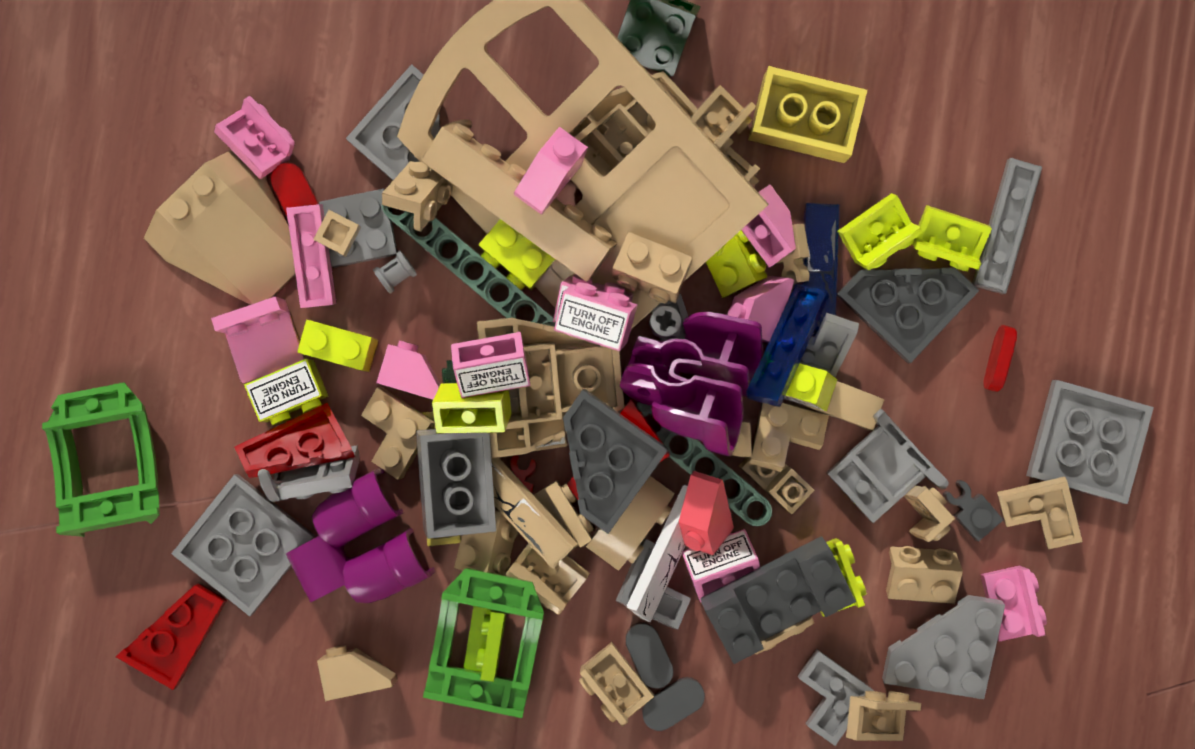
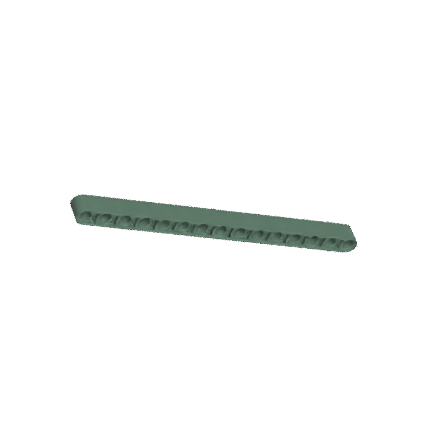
[382,205,772,526]

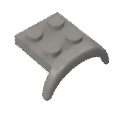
[826,409,949,523]
[258,446,360,502]

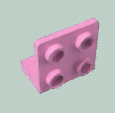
[211,296,305,383]

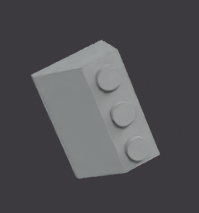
[416,429,496,539]

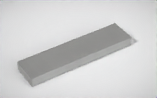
[972,158,1042,295]

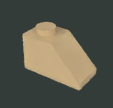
[317,645,397,701]

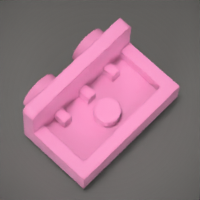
[214,96,295,179]

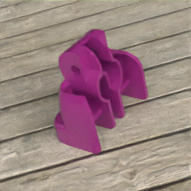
[620,312,763,456]
[286,468,436,603]

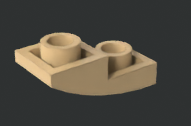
[806,381,884,431]
[739,457,815,514]

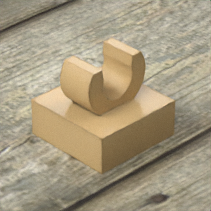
[313,210,361,257]

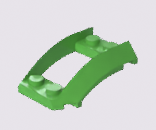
[42,383,160,537]
[423,568,544,718]

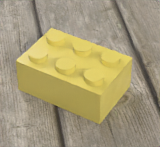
[748,66,867,163]

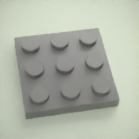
[1026,380,1154,504]
[171,474,315,616]

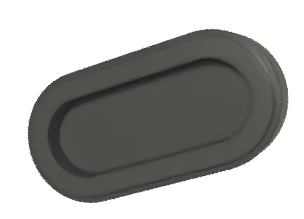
[625,622,673,688]
[642,677,705,731]

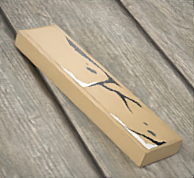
[491,454,578,569]

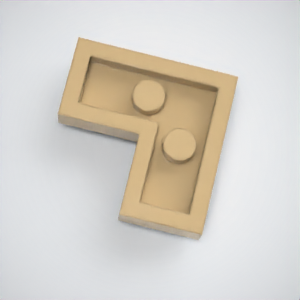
[361,387,435,479]
[749,398,829,472]
[997,477,1083,549]

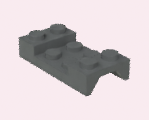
[700,536,856,664]

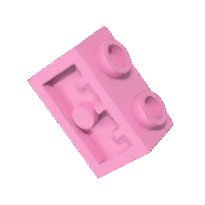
[980,566,1047,642]

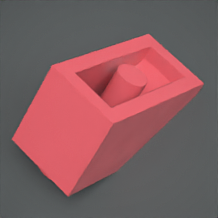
[679,471,734,555]

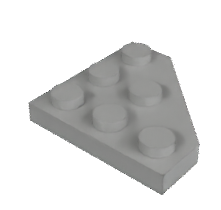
[346,64,441,180]
[882,595,1005,699]

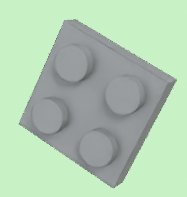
[319,189,398,268]

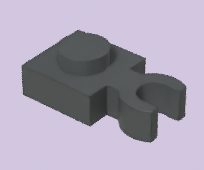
[942,480,1004,542]

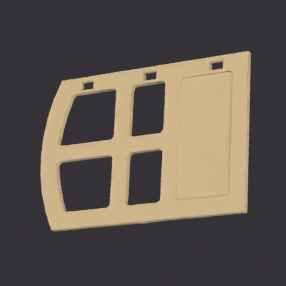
[397,0,769,329]

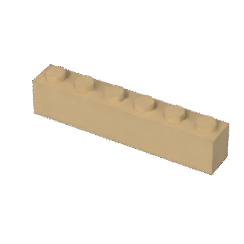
[421,124,617,282]

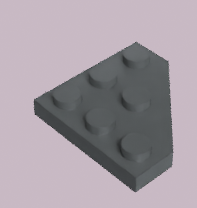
[836,268,980,363]
[563,388,669,534]

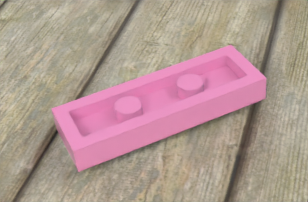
[286,204,336,308]

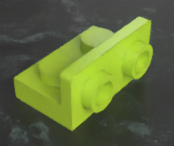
[464,606,507,682]

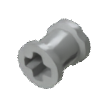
[373,250,417,294]
[649,306,681,338]

